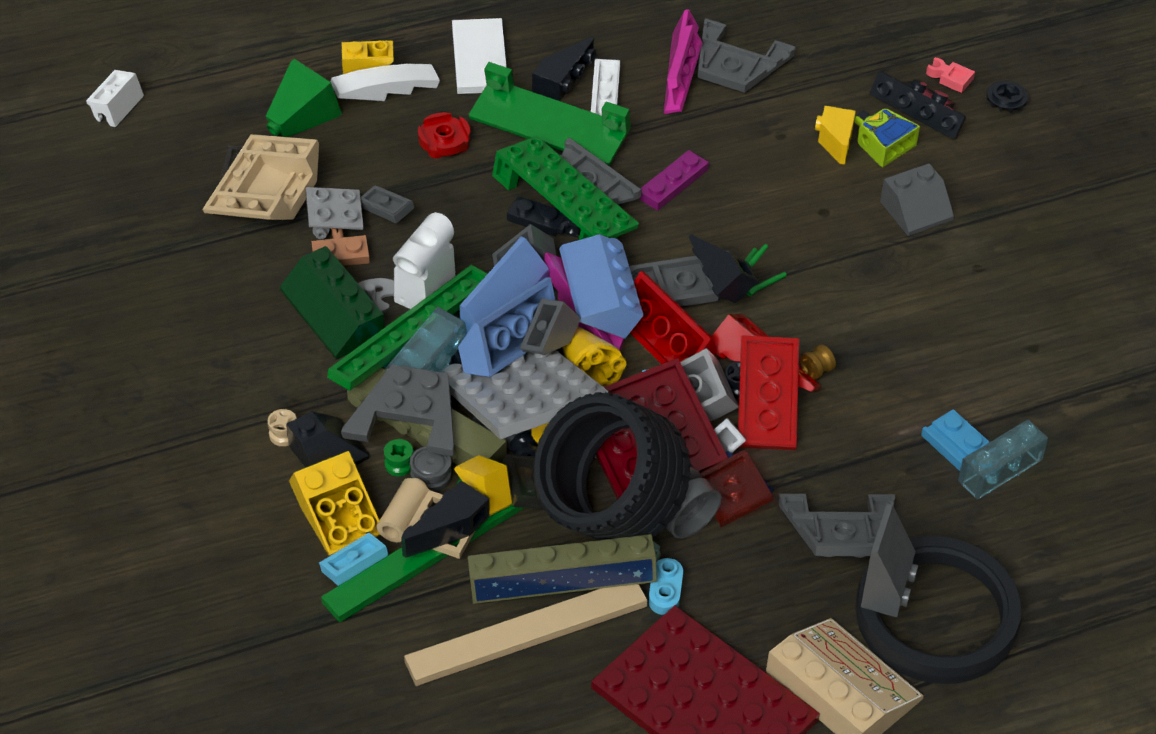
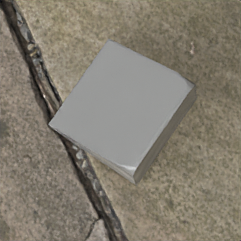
[714,418,746,453]

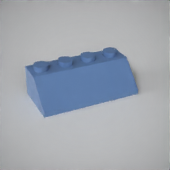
[559,234,643,339]
[460,236,549,340]
[458,277,555,377]

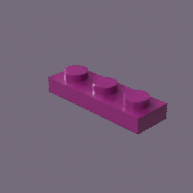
[639,150,709,211]

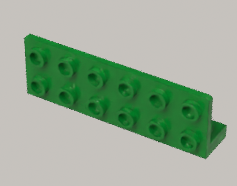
[469,62,631,166]
[492,136,639,240]

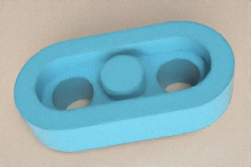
[649,558,683,615]

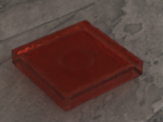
[700,449,774,528]

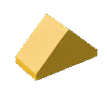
[454,455,512,517]

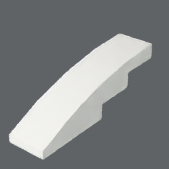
[330,64,440,101]

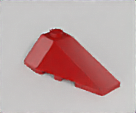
[711,314,821,392]

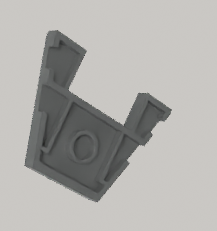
[698,18,796,93]
[341,365,455,456]
[778,494,895,558]

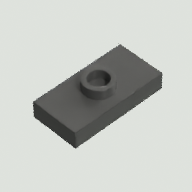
[360,185,415,223]

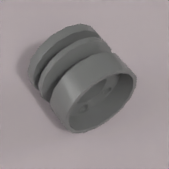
[666,464,722,539]

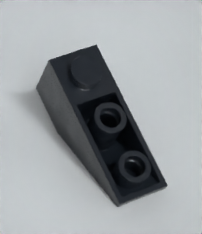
[532,37,596,101]
[689,234,759,303]
[401,481,489,558]

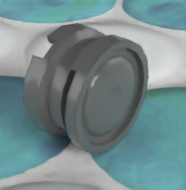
[410,446,452,492]

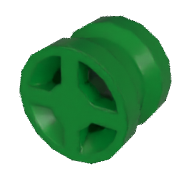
[384,439,413,477]

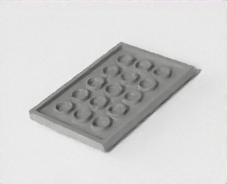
[440,350,608,439]

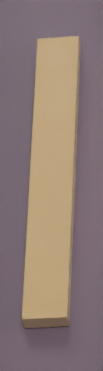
[404,584,647,686]

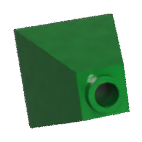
[266,59,342,137]

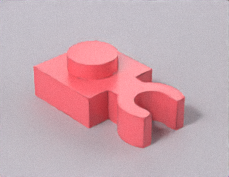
[926,57,975,93]

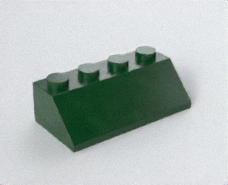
[280,246,384,360]

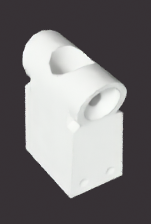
[393,212,456,309]

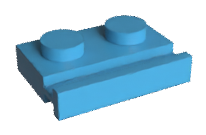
[921,409,993,472]

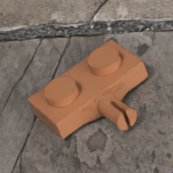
[311,228,369,266]

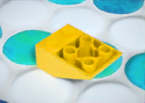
[289,451,380,556]

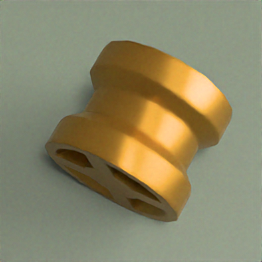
[800,345,836,380]

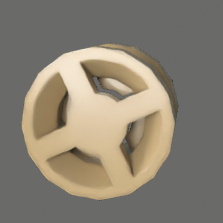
[268,409,297,446]

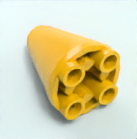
[562,326,626,387]

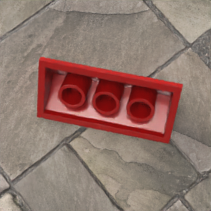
[630,271,715,364]

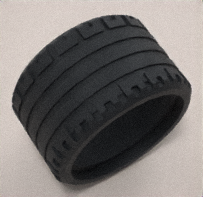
[533,392,691,540]

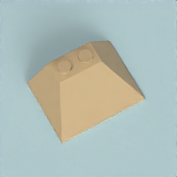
[202,134,319,220]

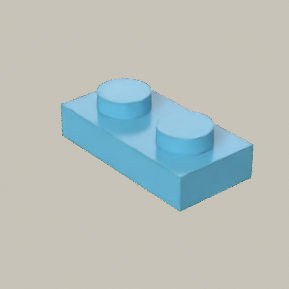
[319,533,388,586]

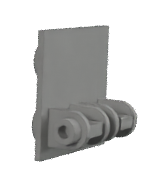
[306,187,363,239]

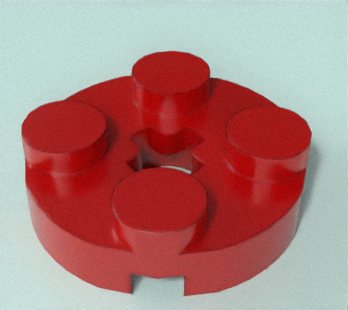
[418,112,470,159]

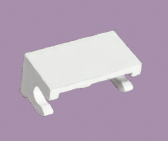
[86,70,144,127]

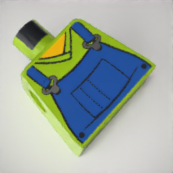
[854,109,920,167]

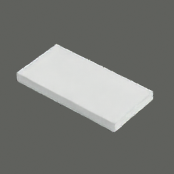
[452,18,507,94]

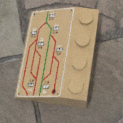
[766,618,924,734]

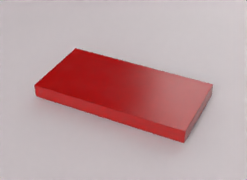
[738,335,799,451]

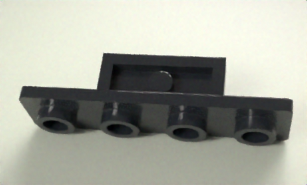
[870,72,966,139]

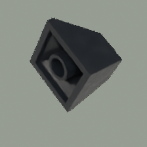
[286,411,369,468]

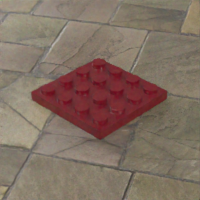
[596,358,728,500]

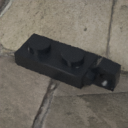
[507,196,581,237]

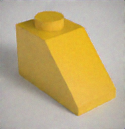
[815,106,856,165]

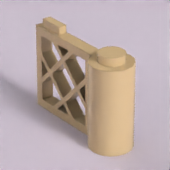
[377,478,475,559]

